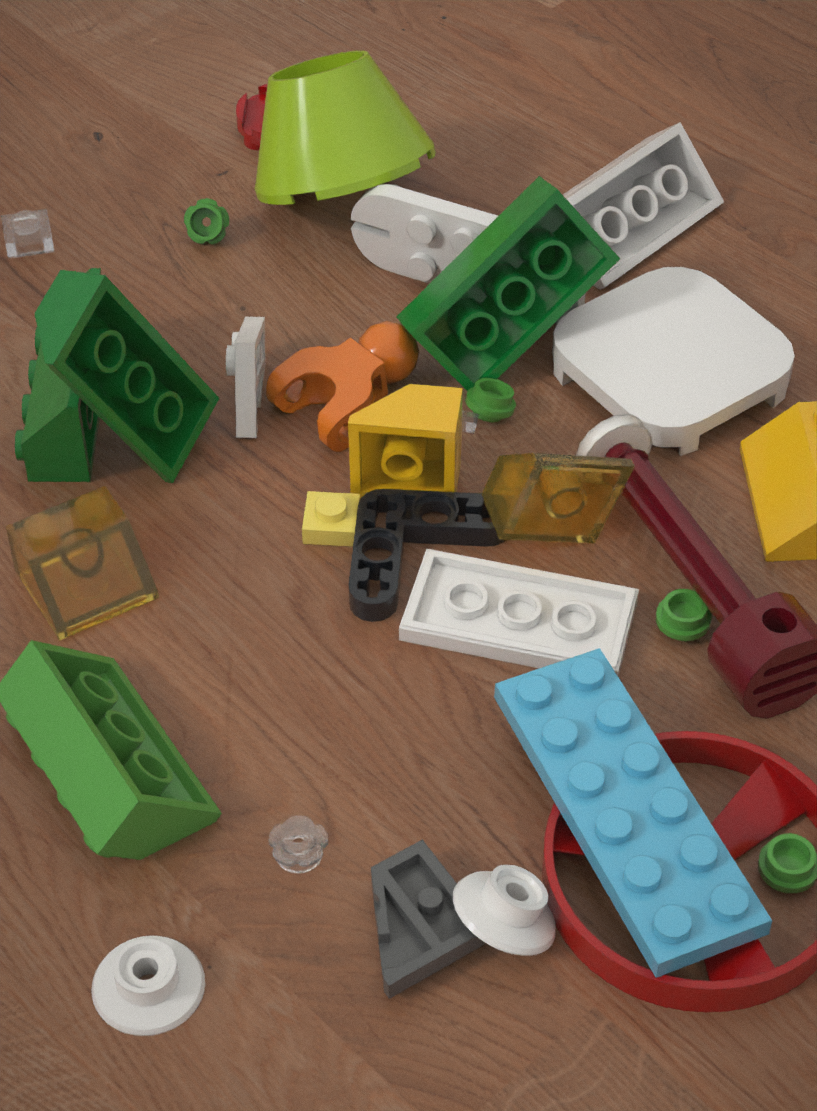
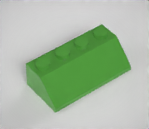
[0,640,222,860]

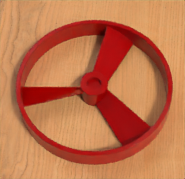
[542,731,817,1013]

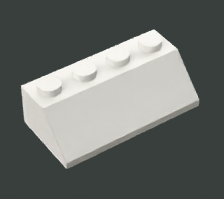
[563,122,724,289]

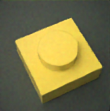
[302,491,360,547]

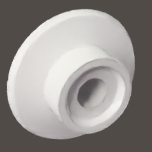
[453,865,556,956]
[91,936,205,1036]

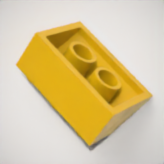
[739,401,817,562]

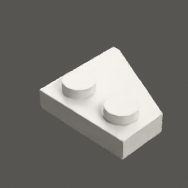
[226,317,266,438]

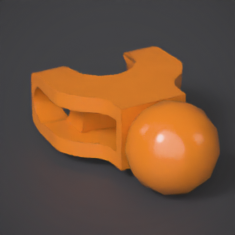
[266,321,420,452]

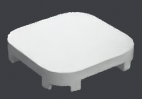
[552,267,795,456]

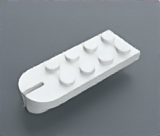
[351,184,585,323]

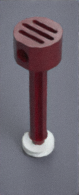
[576,414,817,719]

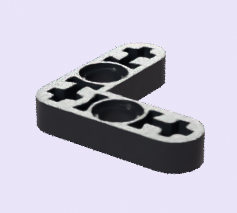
[349,489,512,622]

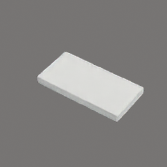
[399,549,639,677]

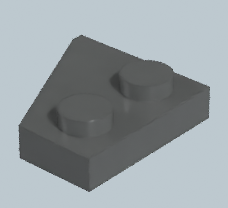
[371,839,487,999]

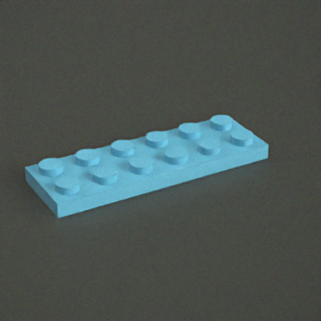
[494,648,772,978]

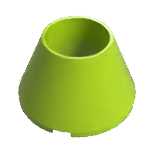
[255,50,436,205]

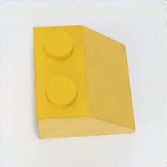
[348,384,463,499]

